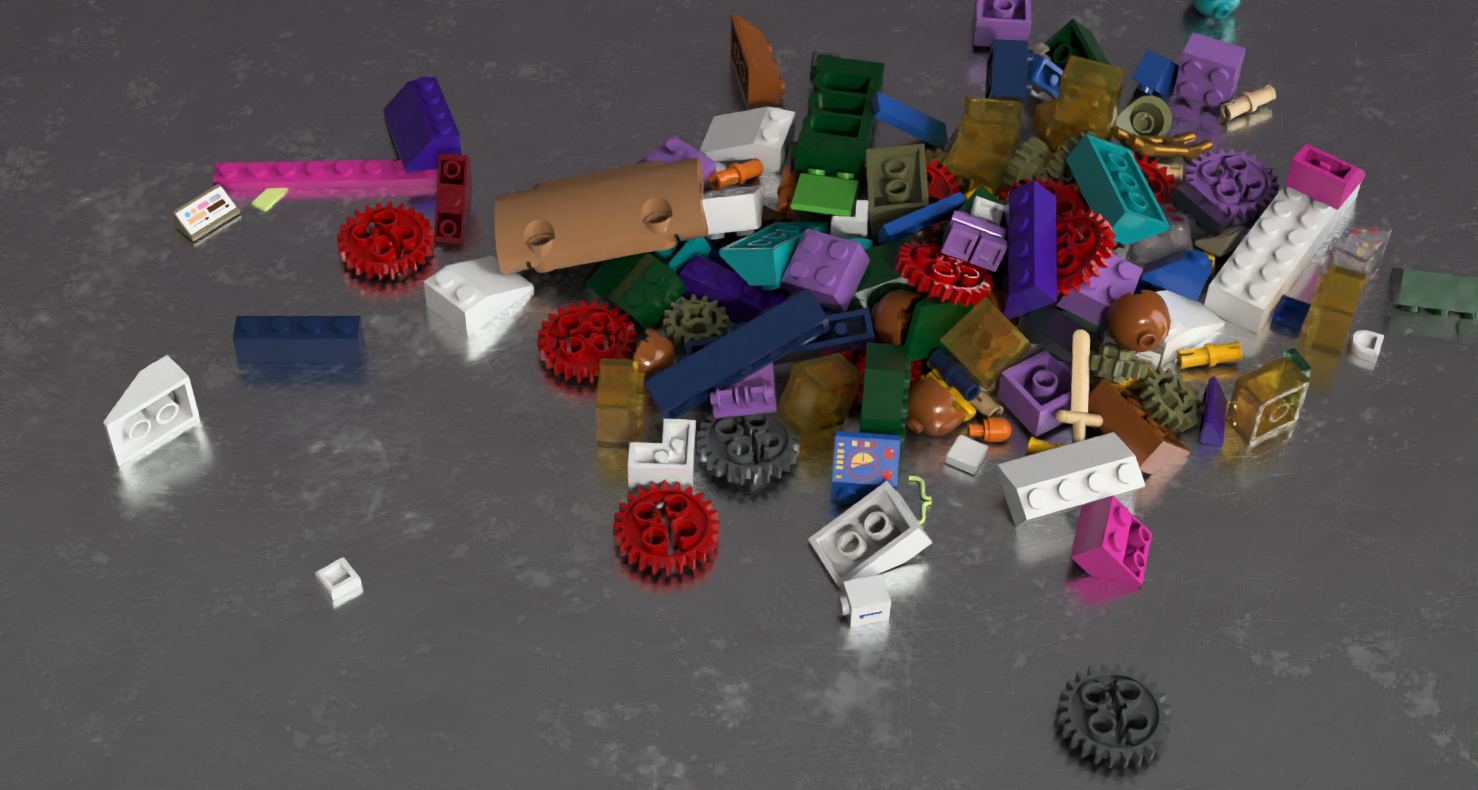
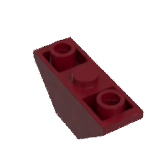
[434,153,472,244]

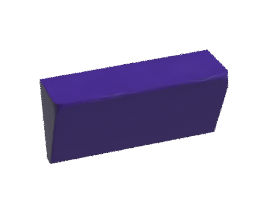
[1199,376,1227,446]

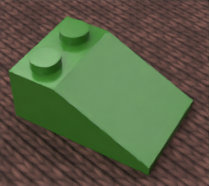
[791,168,860,217]

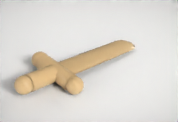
[1055,329,1103,444]

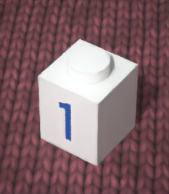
[837,574,891,628]

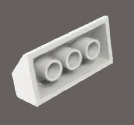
[995,432,1146,527]

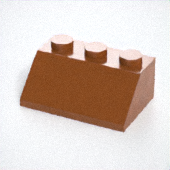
[730,14,785,110]
[1088,379,1191,475]

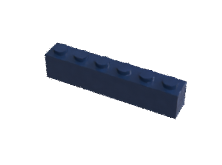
[644,288,830,419]
[684,308,875,365]

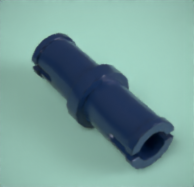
[929,348,981,401]

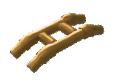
[1110,126,1213,159]

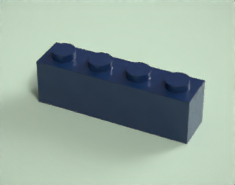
[233,316,365,364]

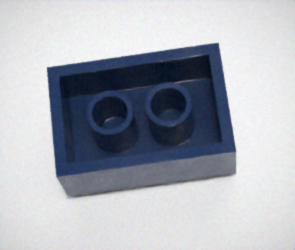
[984,39,1033,115]

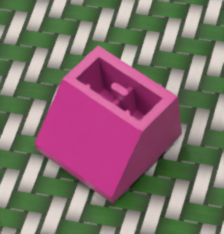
[1285,143,1366,210]
[1070,495,1152,586]

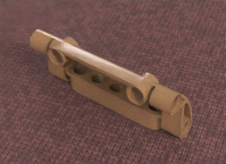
[494,157,708,275]

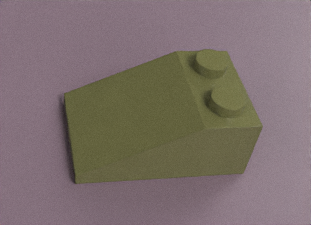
[866,144,929,236]

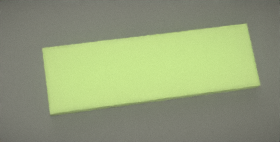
[251,188,288,211]

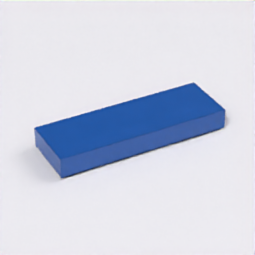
[872,92,948,149]
[877,192,966,244]

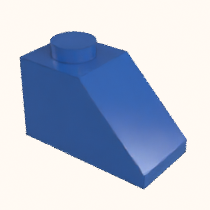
[1131,49,1179,95]
[1141,249,1213,302]

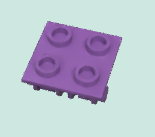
[710,363,777,419]

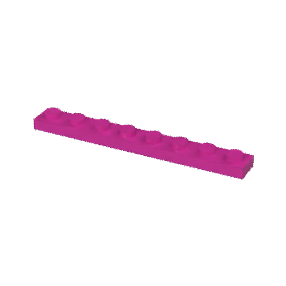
[213,159,438,191]

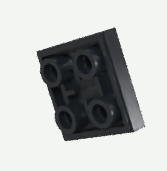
[1170,182,1233,234]
[1017,305,1095,363]

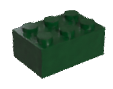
[860,343,911,448]

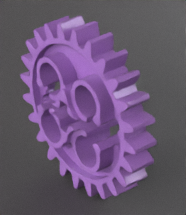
[1183,148,1279,223]

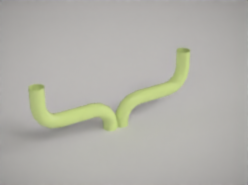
[909,476,931,524]

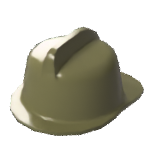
[1114,95,1172,151]

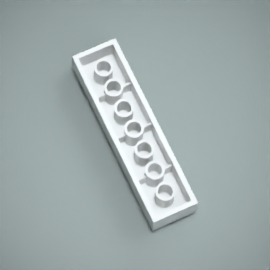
[1204,170,1365,335]

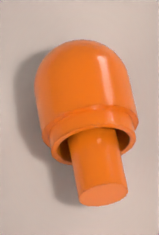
[967,417,1012,443]

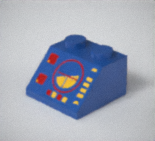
[830,431,901,504]

